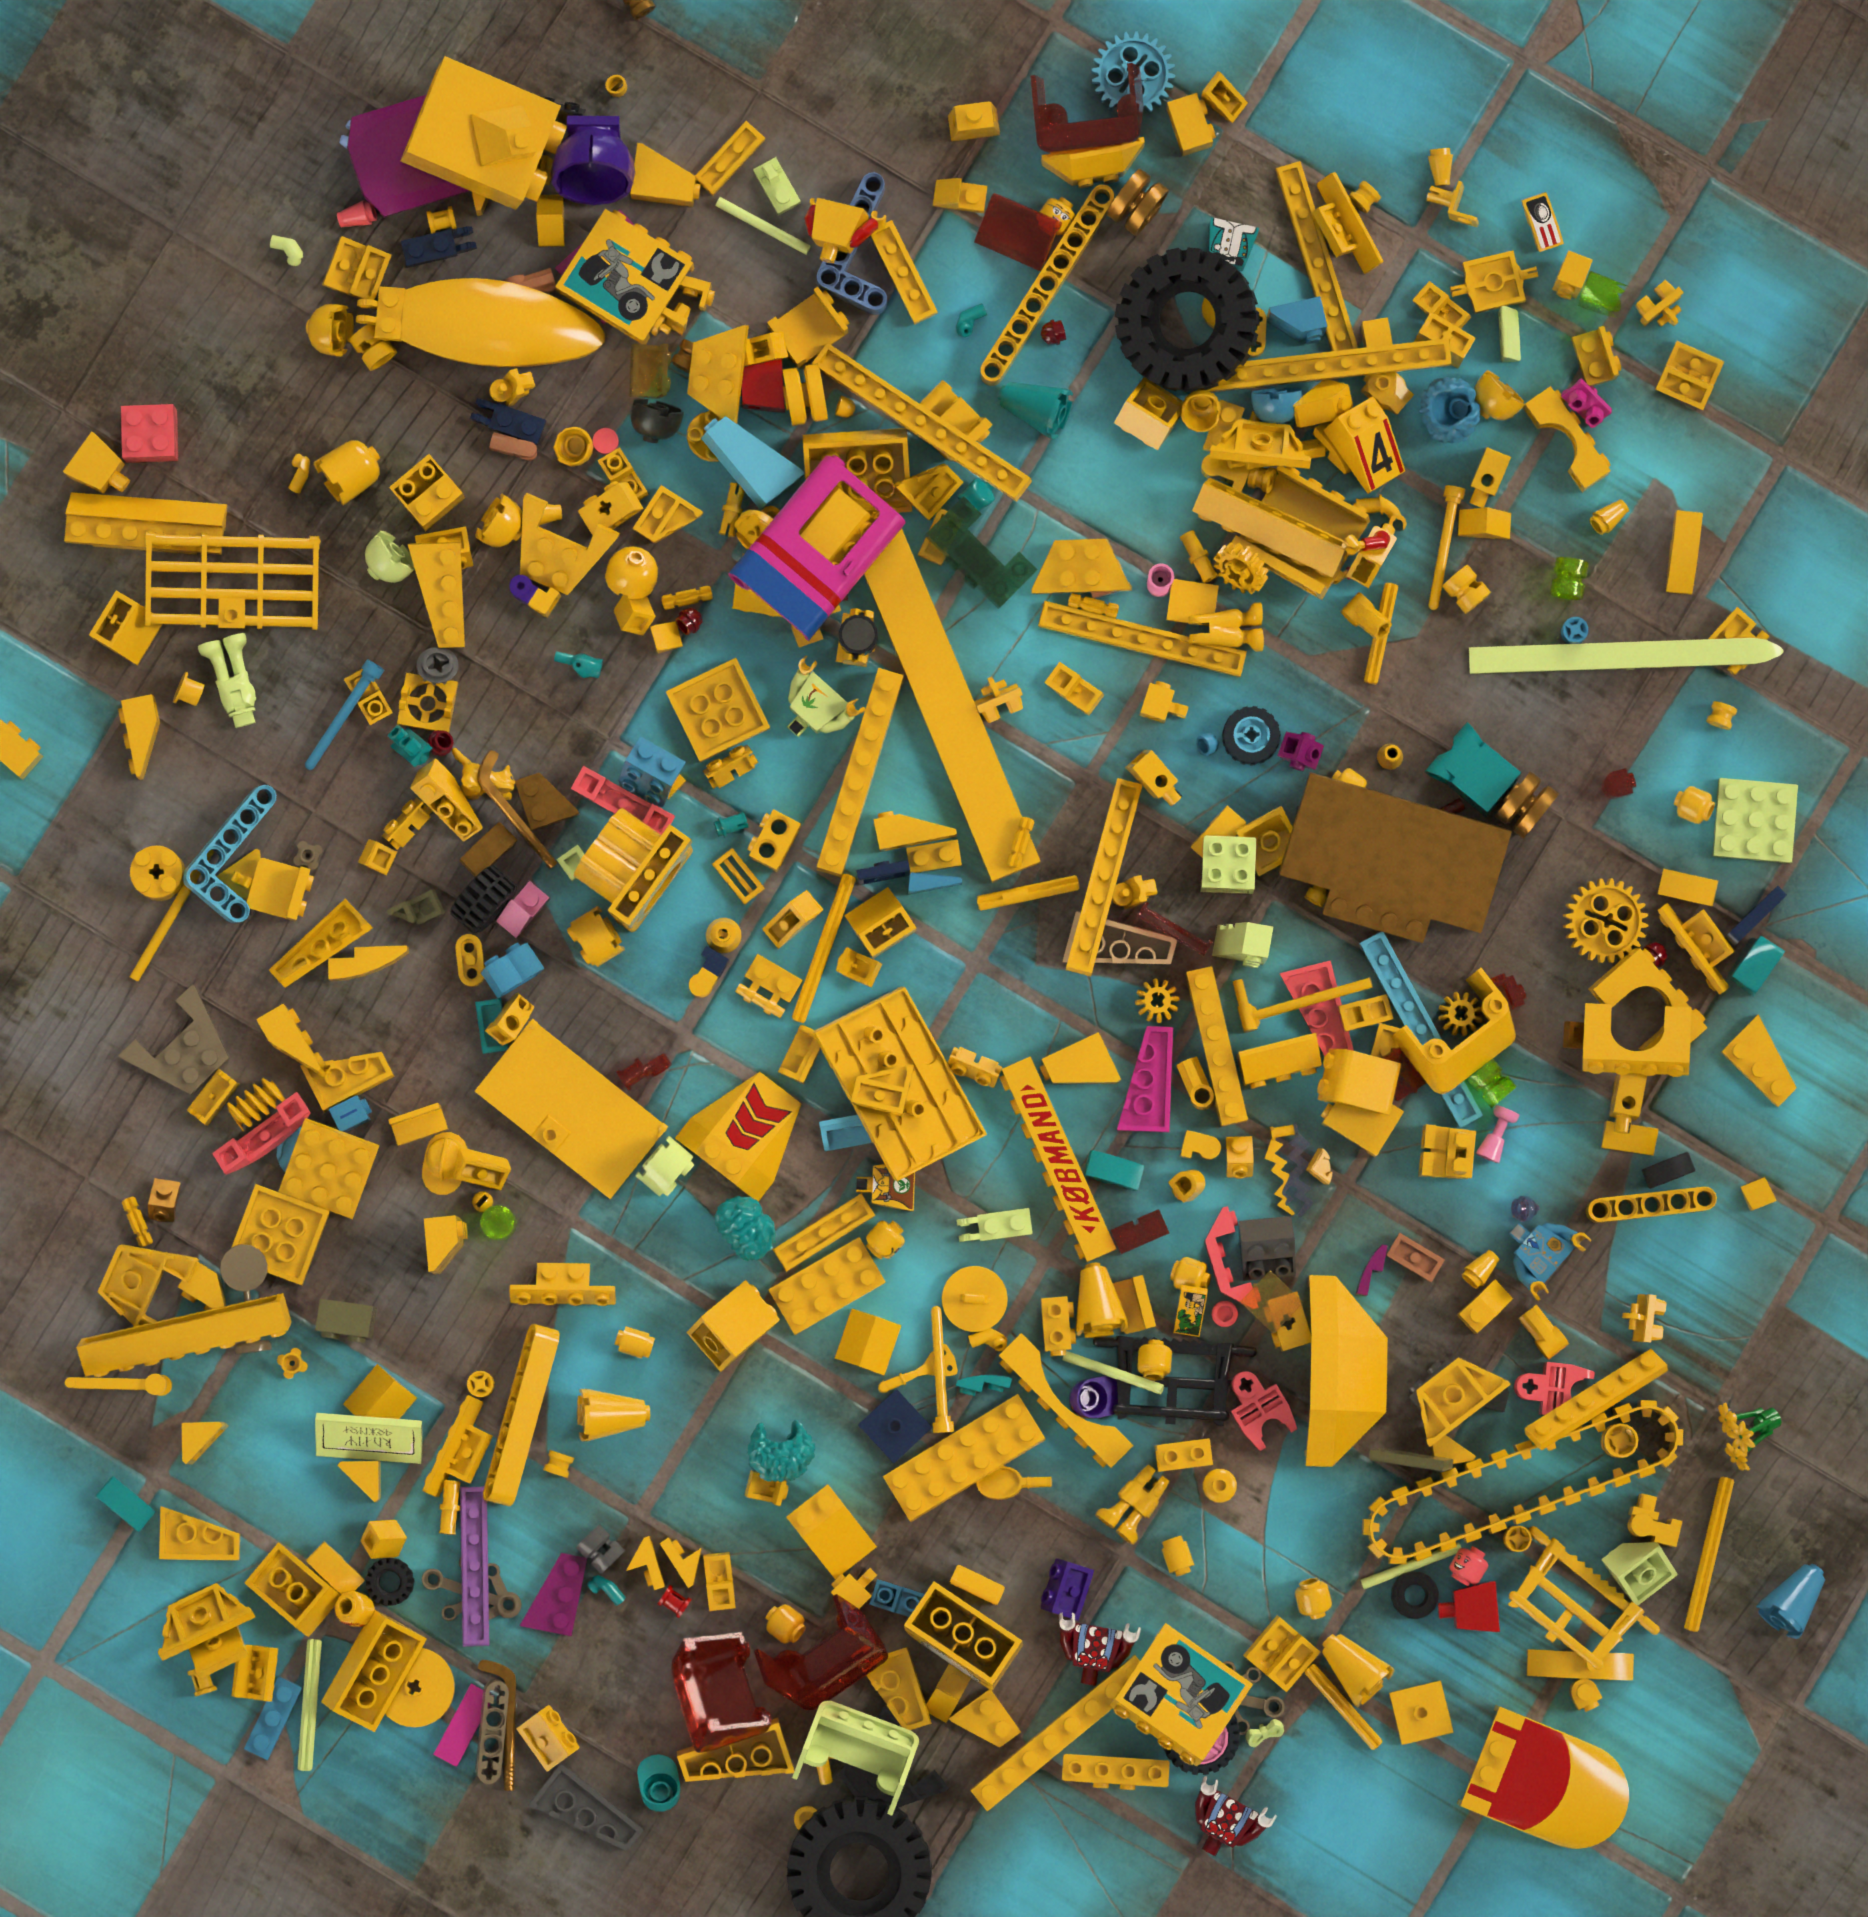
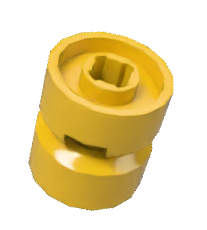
[349,324,397,371]
[1442,565,1491,614]
[1600,1423,1639,1458]

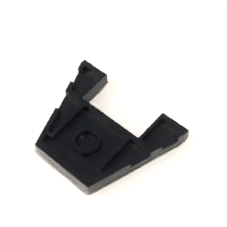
[838,1706,949,1809]

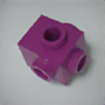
[1277,731,1324,772]

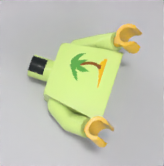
[787,655,865,737]

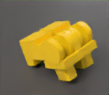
[1418,1124,1476,1179]
[1627,1493,1682,1548]

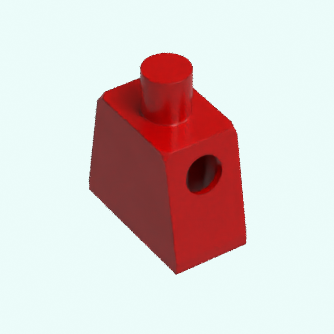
[740,359,785,413]
[1437,1581,1500,1632]

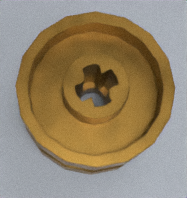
[1106,169,1169,236]
[1495,771,1559,839]

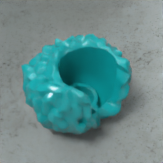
[715,1196,776,1261]
[747,1420,815,1482]

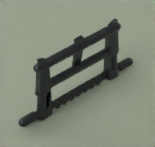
[1093,1336,1257,1427]

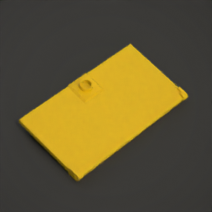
[475,1018,668,1199]

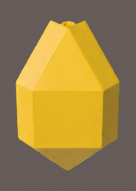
[1304,1275,1388,1467]

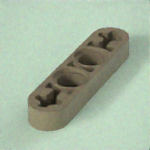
[475,1679,509,1784]

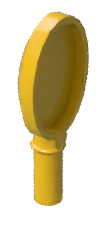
[976,1466,1052,1500]

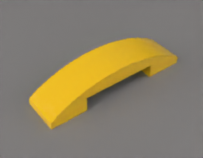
[1527,1649,1634,1680]

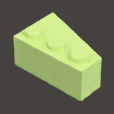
[1212,922,1273,968]

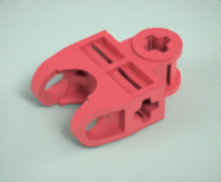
[1514,1362,1595,1415]
[1230,1372,1297,1452]

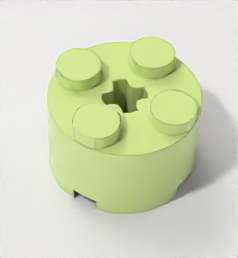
[635,1136,694,1196]

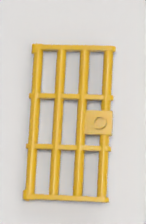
[144,532,321,630]

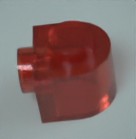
[1602,768,1636,799]

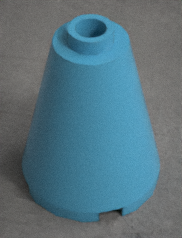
[1756,1564,1825,1639]

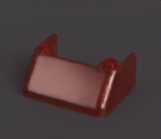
[1030,63,1144,153]
[754,1594,888,1710]

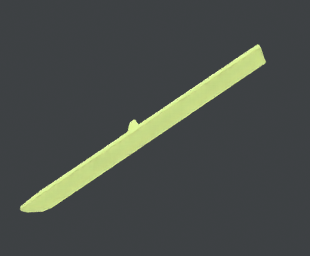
[1469,638,1784,674]

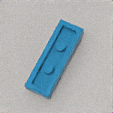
[244,1676,303,1760]

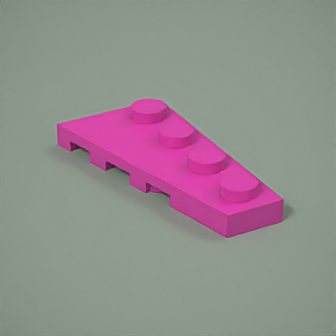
[1117,1026,1173,1133]

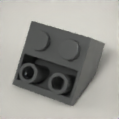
[1239,1216,1296,1281]

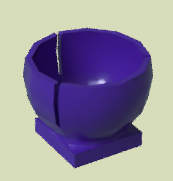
[550,116,635,205]

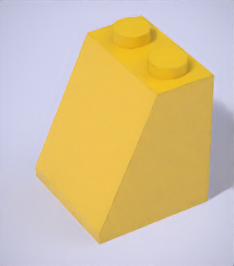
[686,1280,780,1372]

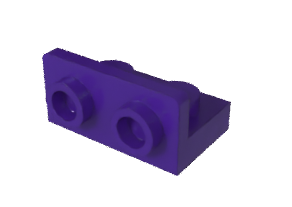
[1040,1558,1094,1621]

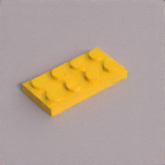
[768,1237,886,1335]

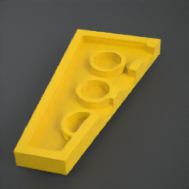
[408,542,465,648]
[269,898,373,988]

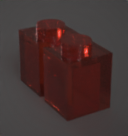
[1110,1209,1169,1255]

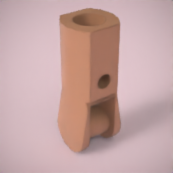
[489,432,537,461]

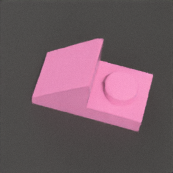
[496,881,550,938]

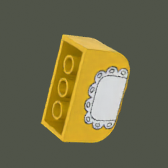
[904,1581,1023,1690]

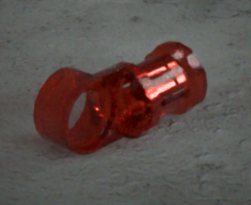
[616,1053,672,1091]

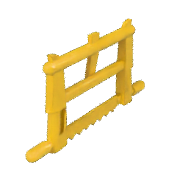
[1507,1526,1660,1673]

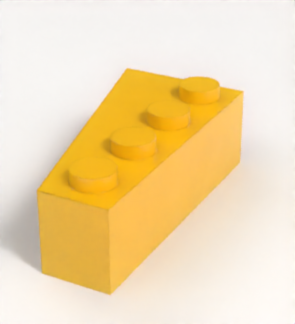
[677,1718,795,1782]

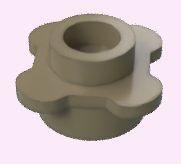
[293,841,323,870]

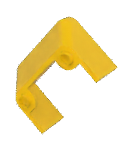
[1391,968,1516,1094]

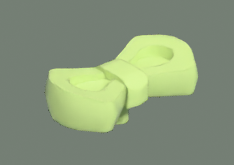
[1245,1719,1284,1747]

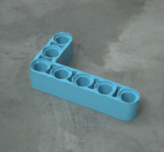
[183,785,277,923]

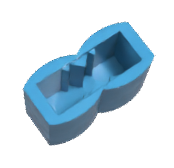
[481,943,545,999]

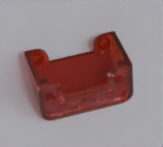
[671,1632,772,1753]

